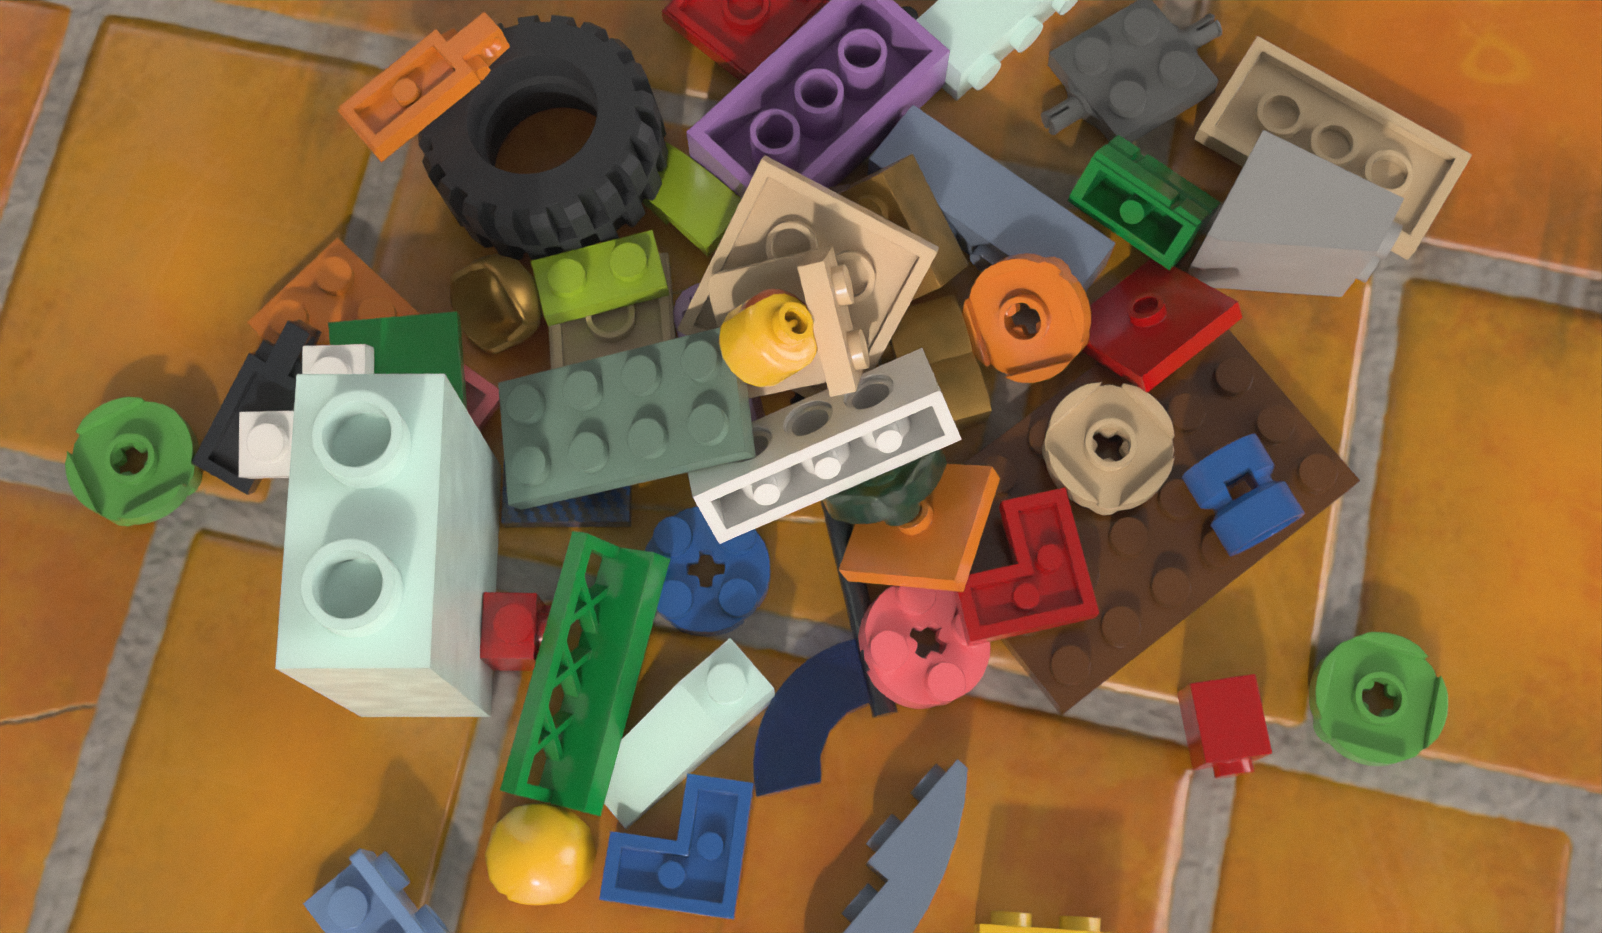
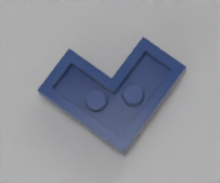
[599,773,754,920]

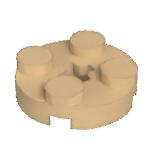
[1041,382,1175,515]

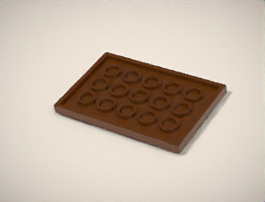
[962,329,1360,716]

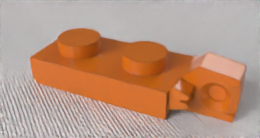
[337,12,510,163]

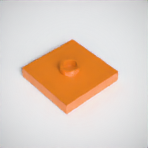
[839,462,1000,592]

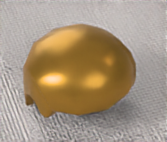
[449,254,542,354]

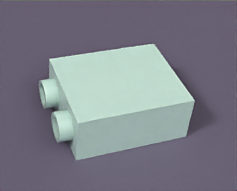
[275,374,501,717]

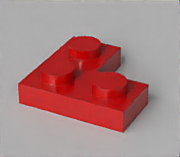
[954,487,1099,647]

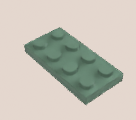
[498,327,756,510]

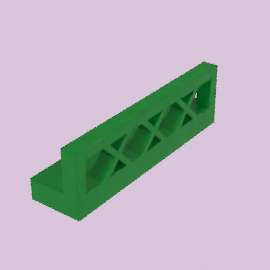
[500,531,670,816]

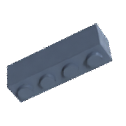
[868,105,1115,310]

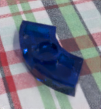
[753,639,870,799]

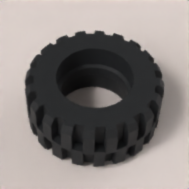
[418,15,668,261]

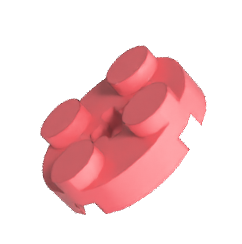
[858,586,991,709]

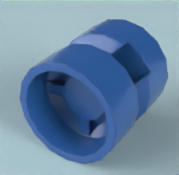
[1182,433,1305,556]

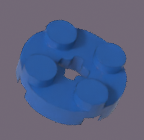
[645,507,771,637]

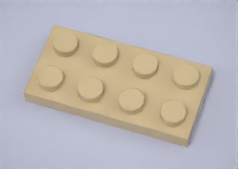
[1194,36,1472,260]

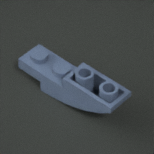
[841,759,968,933]

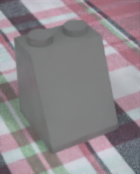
[1187,130,1404,297]

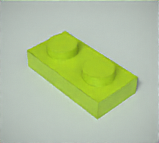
[531,230,670,327]

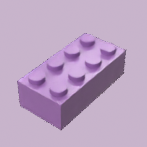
[686,0,950,199]

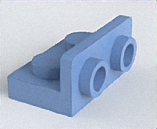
[303,848,450,933]

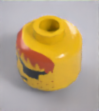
[719,289,818,387]

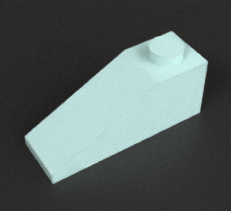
[604,638,775,829]

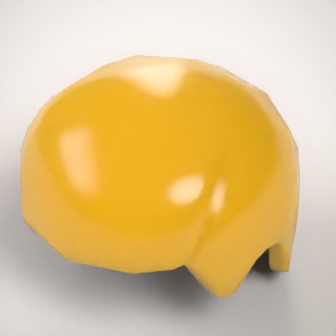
[485,803,596,905]

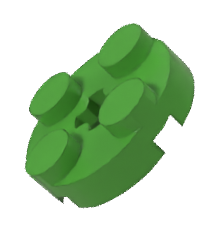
[65,397,202,526]
[1309,632,1448,767]

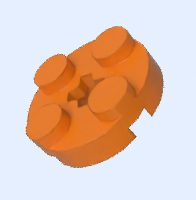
[962,253,1091,383]

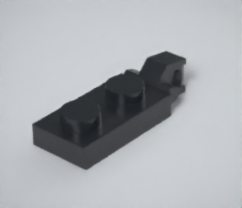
[192,319,322,495]

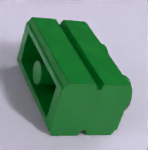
[1067,135,1221,270]

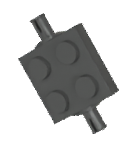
[1041,0,1222,143]

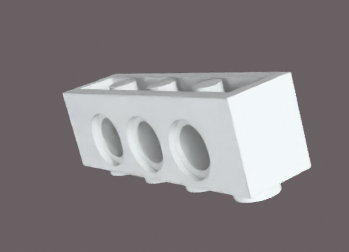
[688,348,962,544]

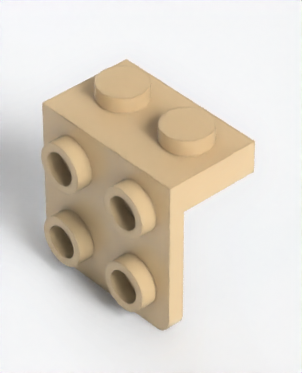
[707,246,869,399]

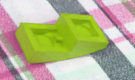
[642,142,741,257]

